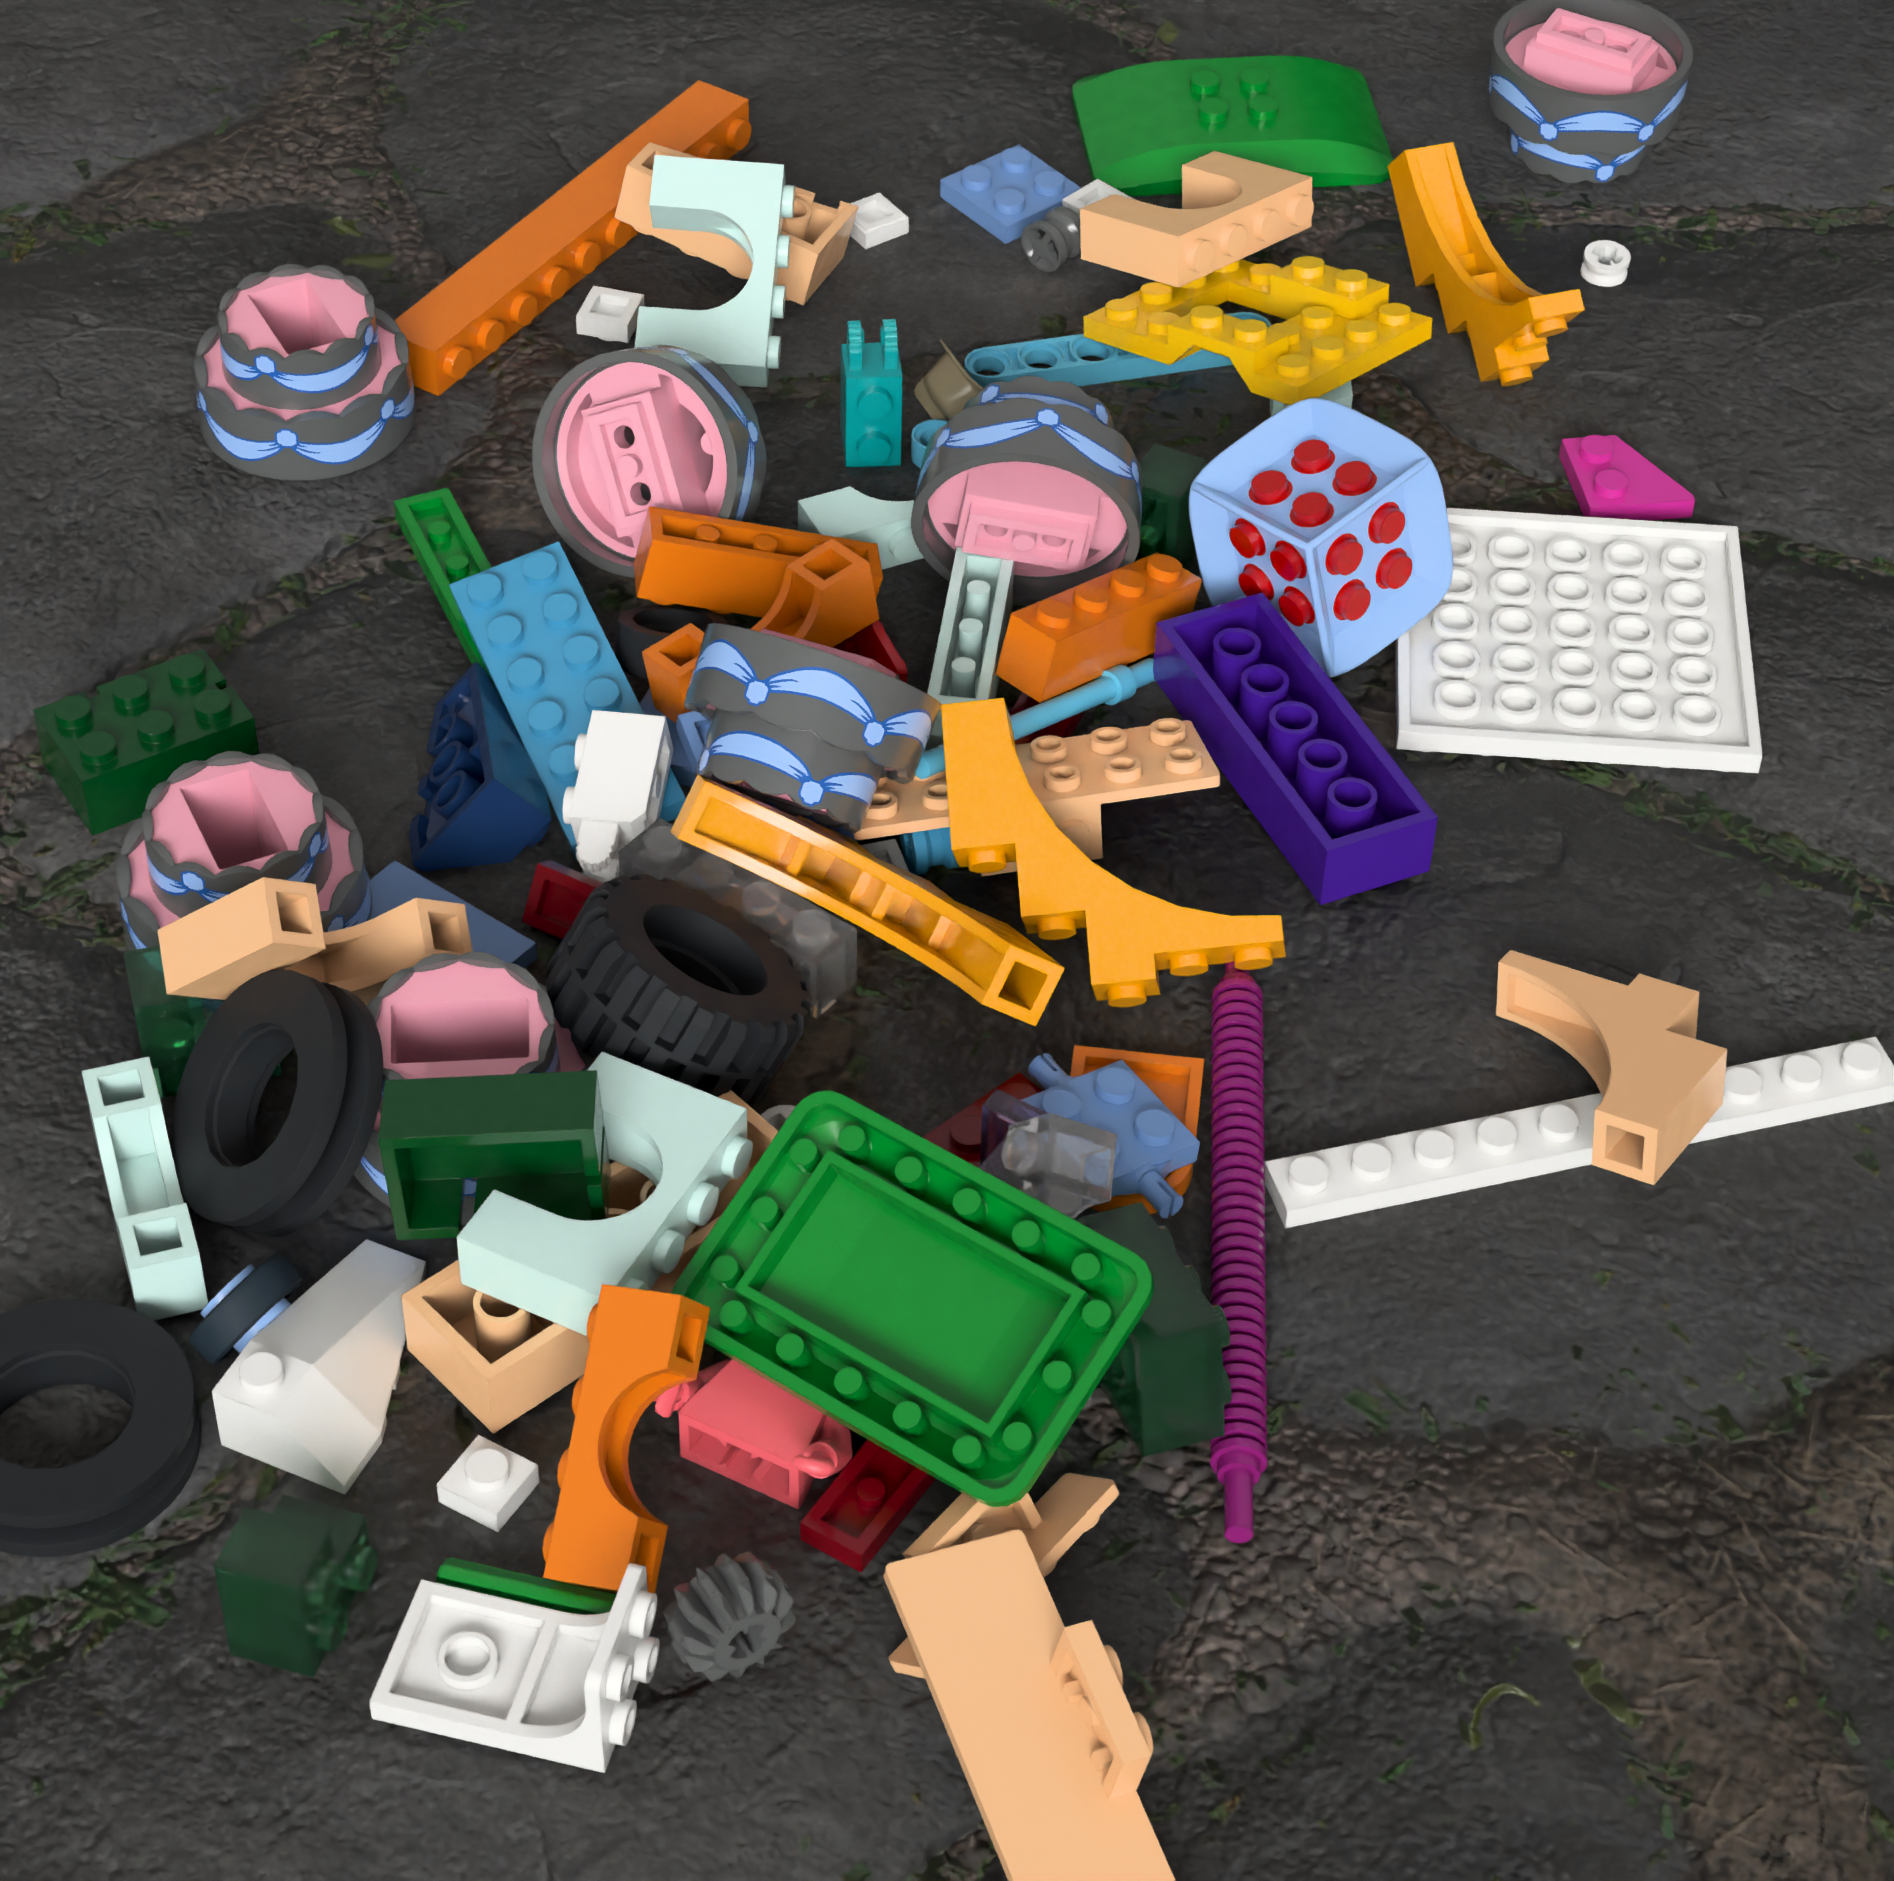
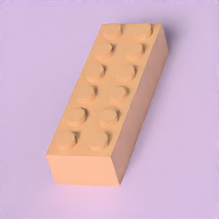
[401,1090,778,1434]

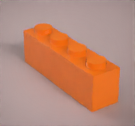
[634,506,883,618]
[995,552,1202,703]

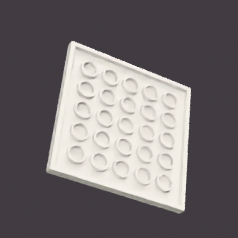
[1395,508,1762,773]

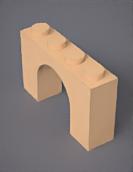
[1080,151,1314,288]
[157,877,473,1005]

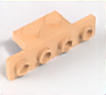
[888,1473,1120,1679]

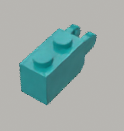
[840,319,903,468]

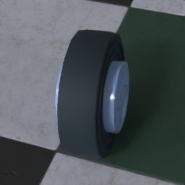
[188,1253,302,1365]

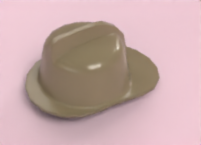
[914,339,983,421]

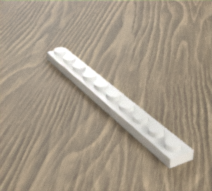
[1264,1036,1894,1228]

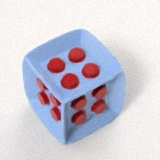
[1189,398,1453,677]

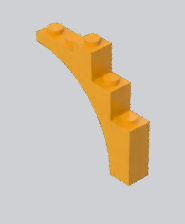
[1388,142,1585,387]
[941,698,1286,1007]
[670,775,1065,1027]

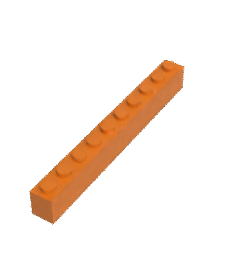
[394,80,752,396]

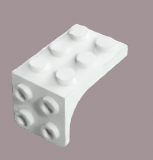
[369,1563,660,1773]

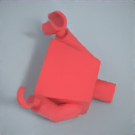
[654,1359,853,1510]

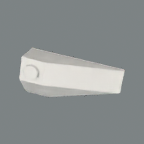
[212,1239,427,1495]

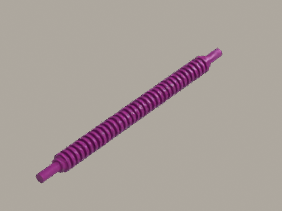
[1210,962,1268,1543]

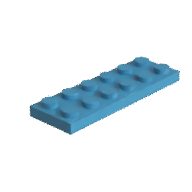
[449,541,686,860]

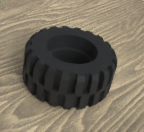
[546,874,811,1105]

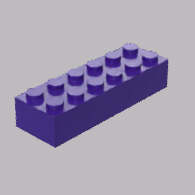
[1153,592,1438,905]

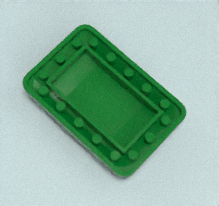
[1072,56,1393,197]
[671,1091,1154,1507]

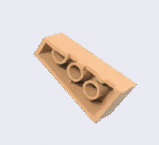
[614,142,859,305]

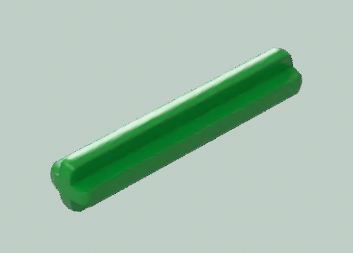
[436,1557,616,1615]

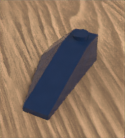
[409,662,551,871]

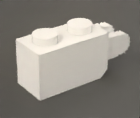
[563,710,674,883]

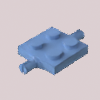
[1011,1053,1200,1219]

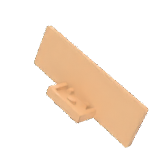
[852,718,1220,877]
[884,1530,1176,1881]

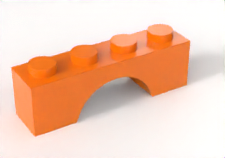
[642,538,879,723]
[543,1284,710,1593]

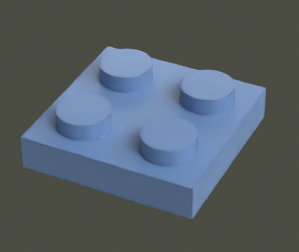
[940,145,1081,244]

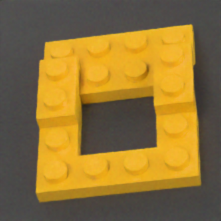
[1084,256,1432,405]

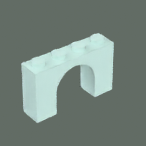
[635,155,795,388]
[457,1052,753,1336]

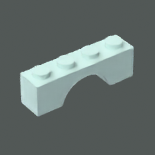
[798,487,924,570]
[82,1056,208,1321]

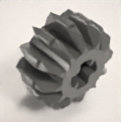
[663,1551,797,1681]

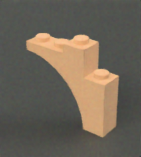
[1496,950,1727,1185]

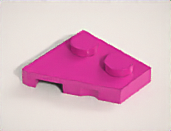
[1559,435,1695,521]

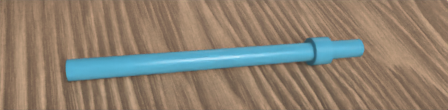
[915,658,1155,779]

